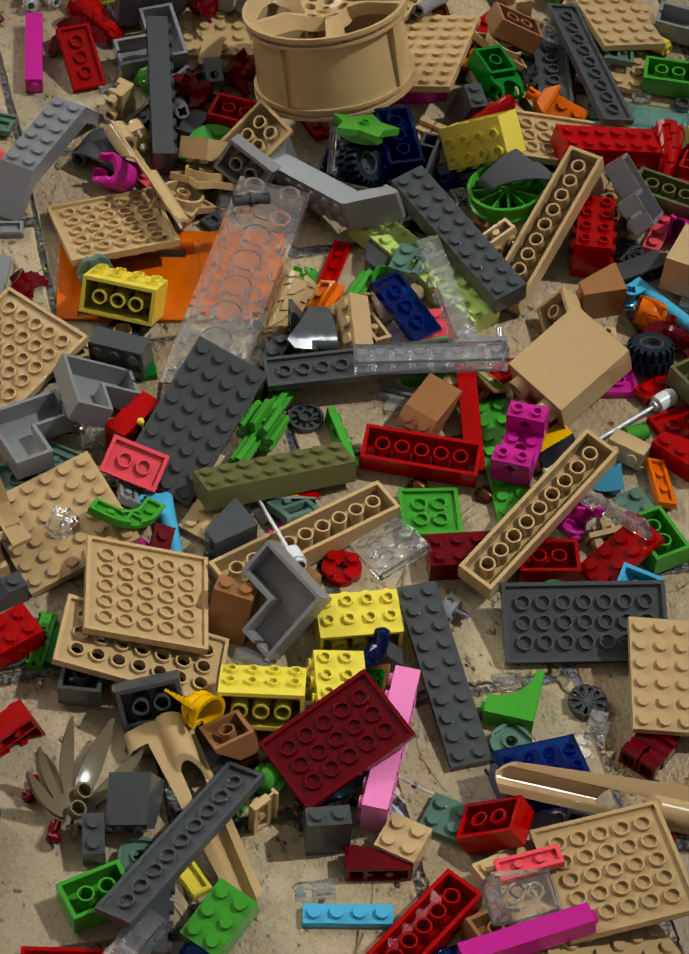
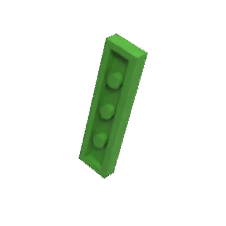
[325,406,360,472]

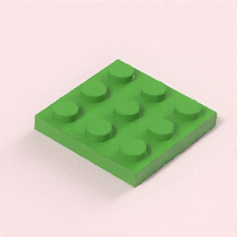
[398,487,463,540]

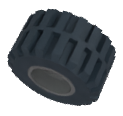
[337,143,383,187]
[627,333,675,375]

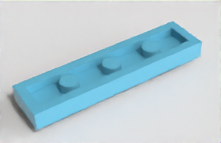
[302,903,394,929]

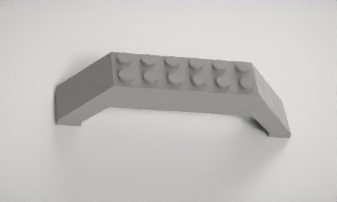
[0,96,104,221]
[271,137,407,230]

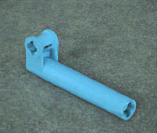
[624,277,689,334]
[137,492,183,552]

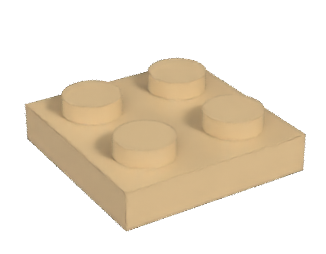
[178,499,224,543]

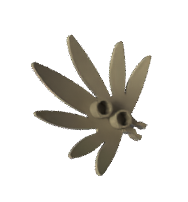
[26,717,145,840]

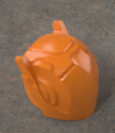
[633,295,668,329]

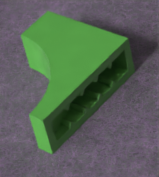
[479,670,545,734]

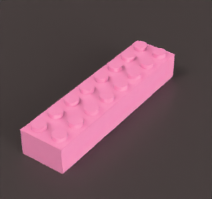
[356,665,421,833]

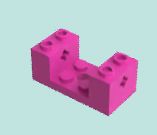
[491,400,549,487]

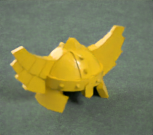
[164,688,226,730]

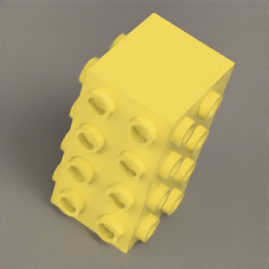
[438,109,526,172]
[79,263,168,327]
[313,588,404,651]
[306,650,366,708]
[218,663,307,731]

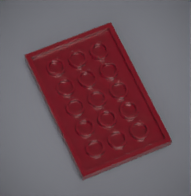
[258,668,416,808]

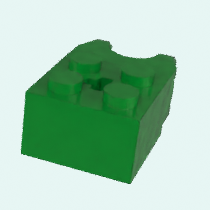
[466,45,525,101]

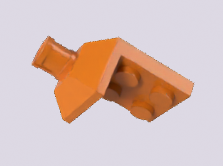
[524,84,589,120]

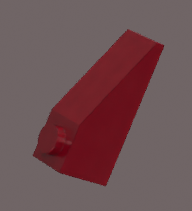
[344,845,413,881]

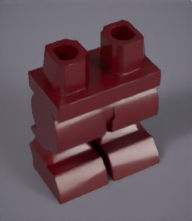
[618,733,680,781]

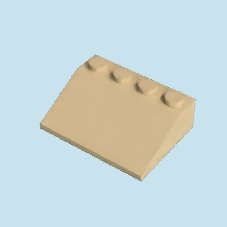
[220,99,294,157]

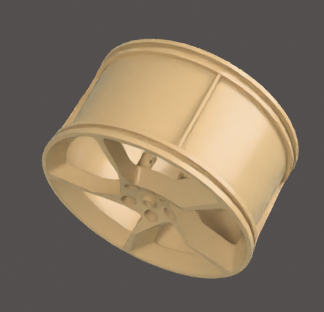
[242,0,417,122]

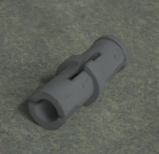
[232,192,271,207]

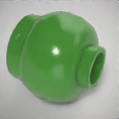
[255,761,288,796]

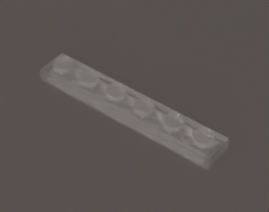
[581,489,652,540]

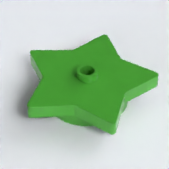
[333,113,400,145]

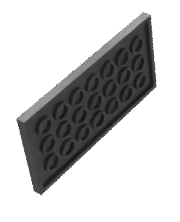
[135,336,268,508]
[500,580,668,665]

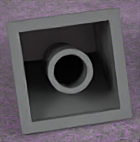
[444,83,488,126]
[203,497,258,562]
[105,772,166,833]
[301,805,352,856]

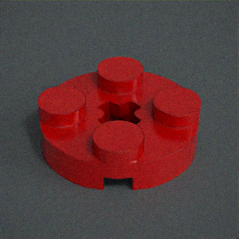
[321,550,362,587]

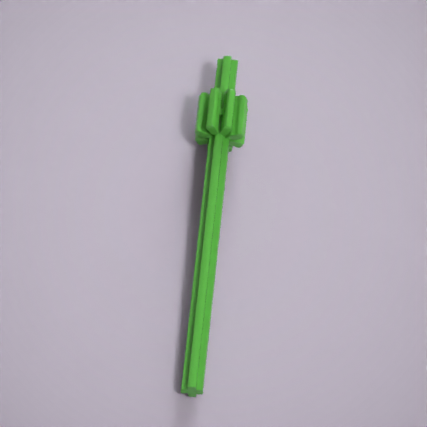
[228,269,373,463]

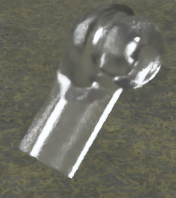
[98,75,118,95]

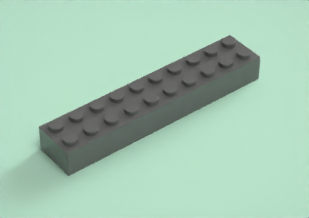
[146,16,178,176]
[391,165,527,314]

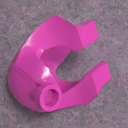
[92,152,138,192]
[557,501,605,545]

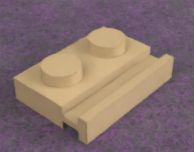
[248,788,279,835]

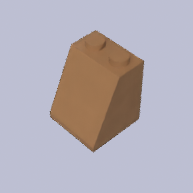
[575,263,627,319]
[208,574,259,647]

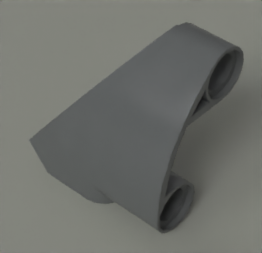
[72,127,119,176]
[478,148,552,195]
[286,306,338,353]

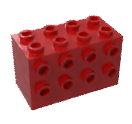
[568,195,618,278]

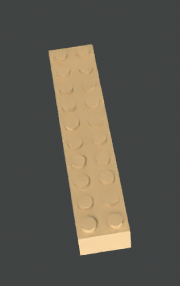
[505,145,604,316]
[457,428,619,600]
[208,480,401,585]

